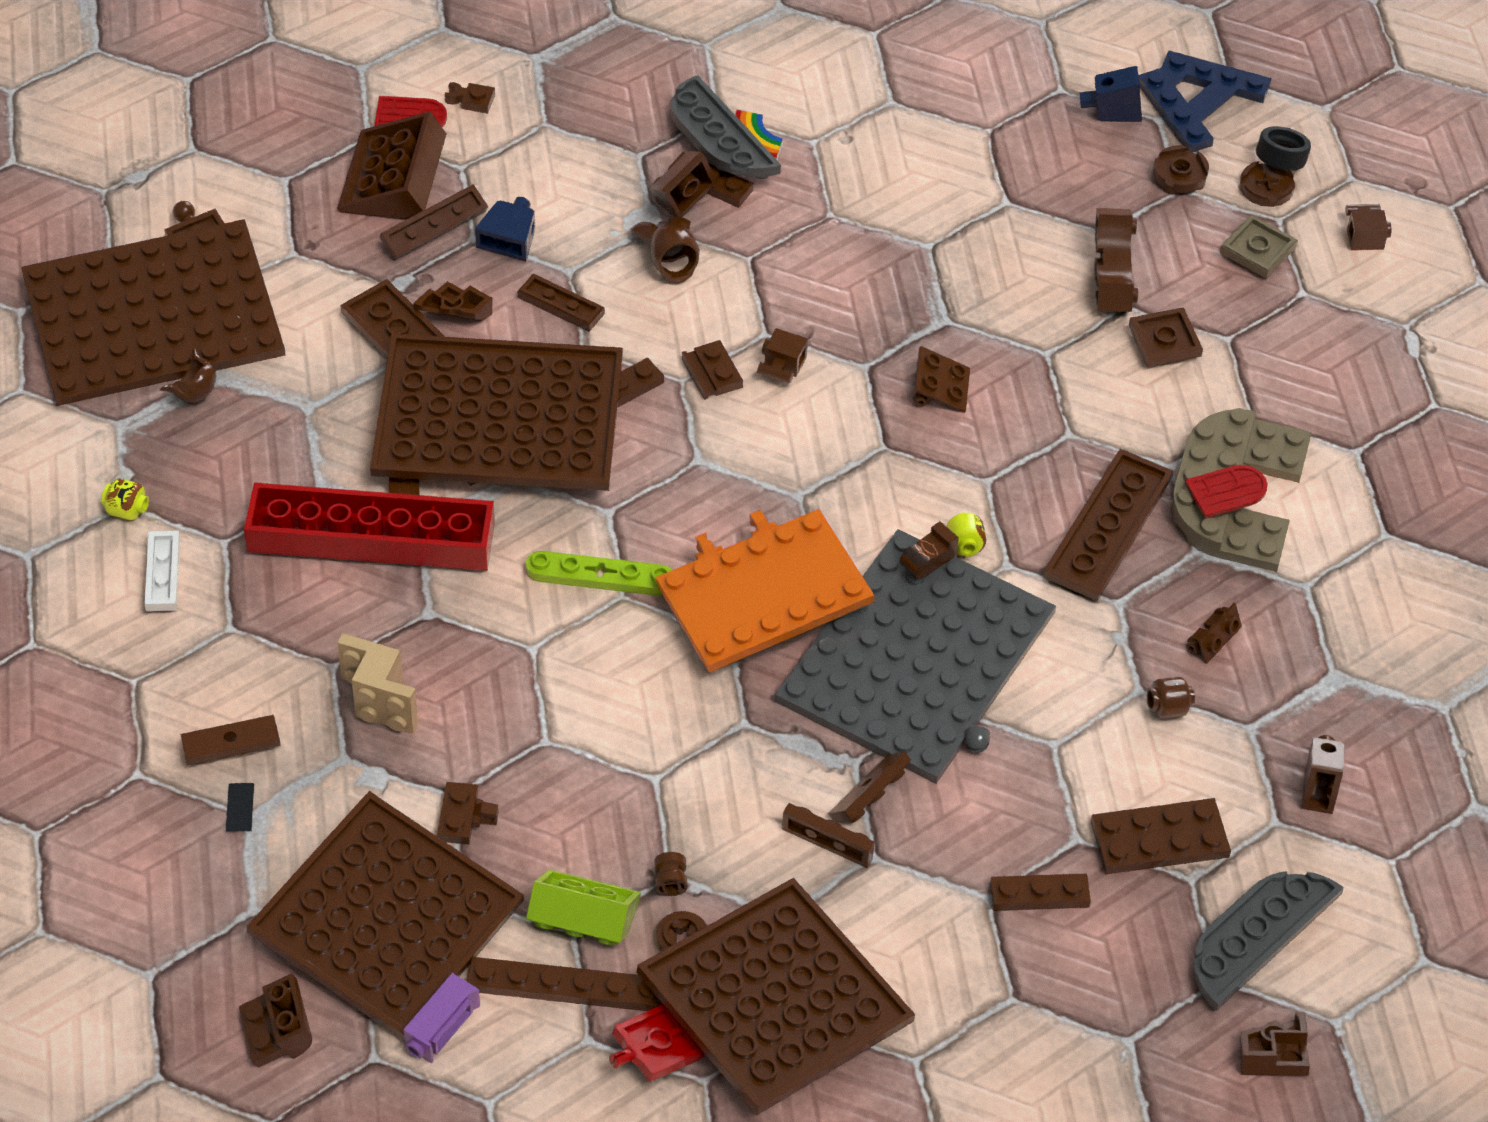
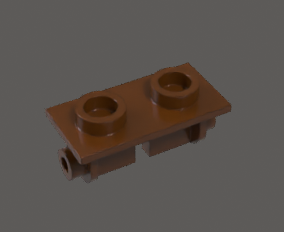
[1186,603,1242,664]

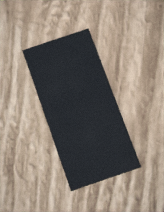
[226,783,254,831]

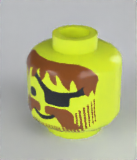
[101,478,149,521]
[946,512,987,557]

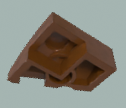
[413,281,493,320]
[1240,1012,1310,1076]

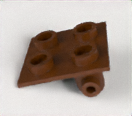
[913,346,970,413]

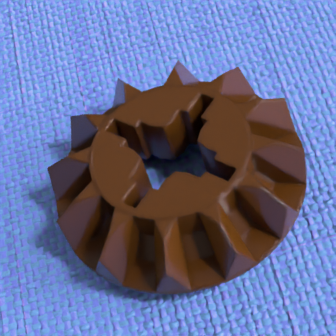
[656,911,707,950]

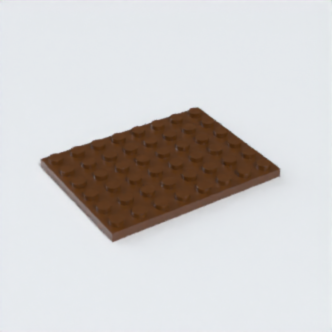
[21,219,286,406]
[370,333,623,491]

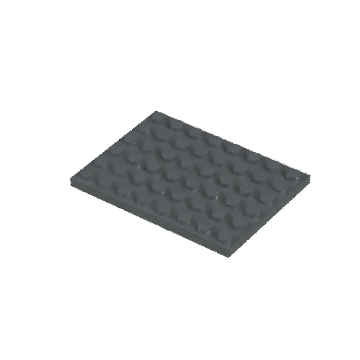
[774,529,1056,784]

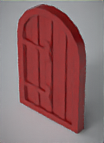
[374,96,447,127]
[1185,465,1268,519]

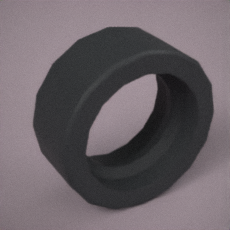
[1256,126,1311,170]

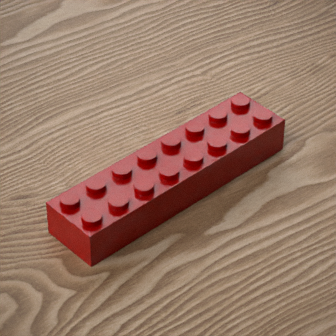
[244,482,495,571]

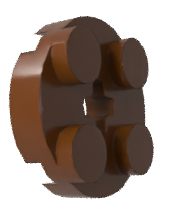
[1153,145,1209,195]

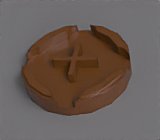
[1240,161,1295,207]

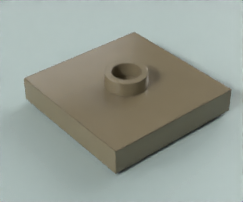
[1220,214,1298,279]

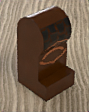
[899,521,959,579]

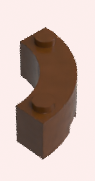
[1094,208,1138,312]

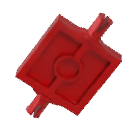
[609,1004,705,1082]

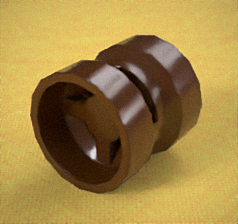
[654,852,688,896]

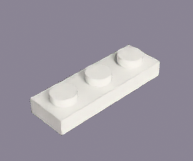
[145,531,180,612]

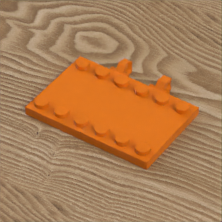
[656,509,875,673]

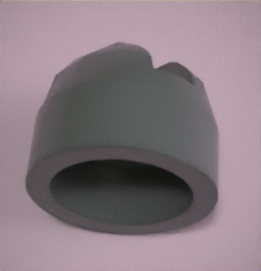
[965,726,990,753]

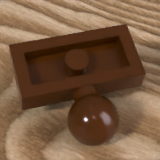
[164,201,224,236]

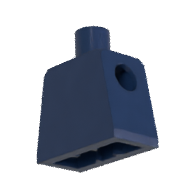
[1079,66,1142,122]
[475,197,535,261]

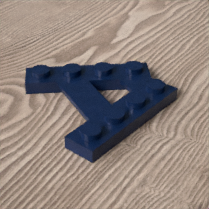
[1138,50,1272,152]

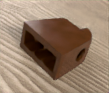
[1301,735,1344,814]

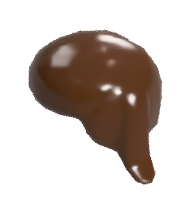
[160,348,217,403]

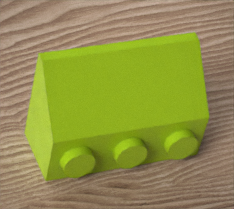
[526,869,641,945]

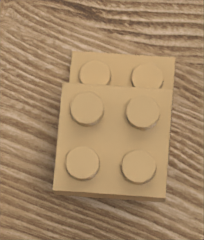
[337,633,418,734]

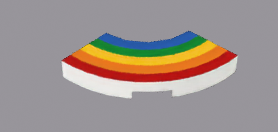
[735,110,783,161]

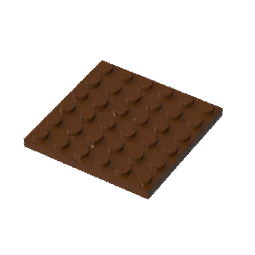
[247,791,524,1041]
[636,878,915,1115]

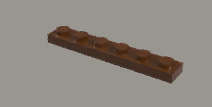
[467,957,662,1011]

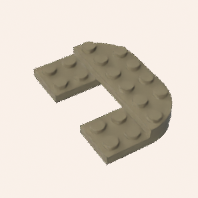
[1171,408,1312,572]

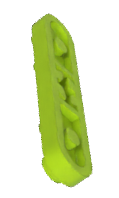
[526,551,673,596]

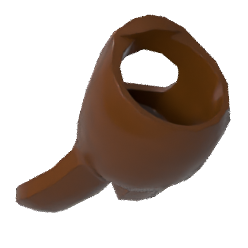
[630,217,700,283]

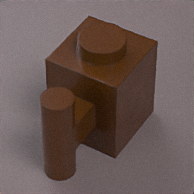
[1345,204,1392,250]
[757,328,808,383]

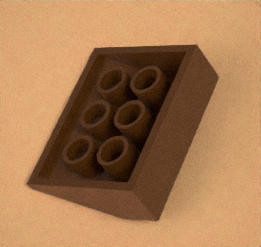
[337,111,447,219]

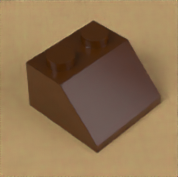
[649,150,717,217]

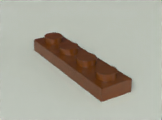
[379,184,489,260]

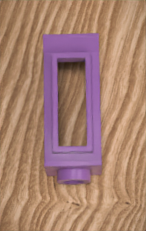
[403,973,480,1064]

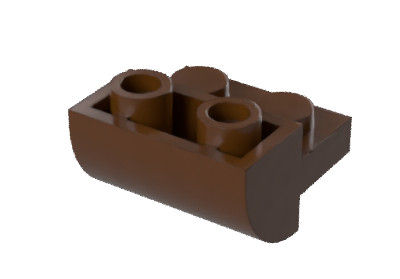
[239,973,312,1067]

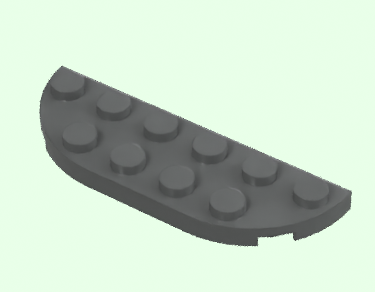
[670,75,781,179]
[1193,871,1344,1011]

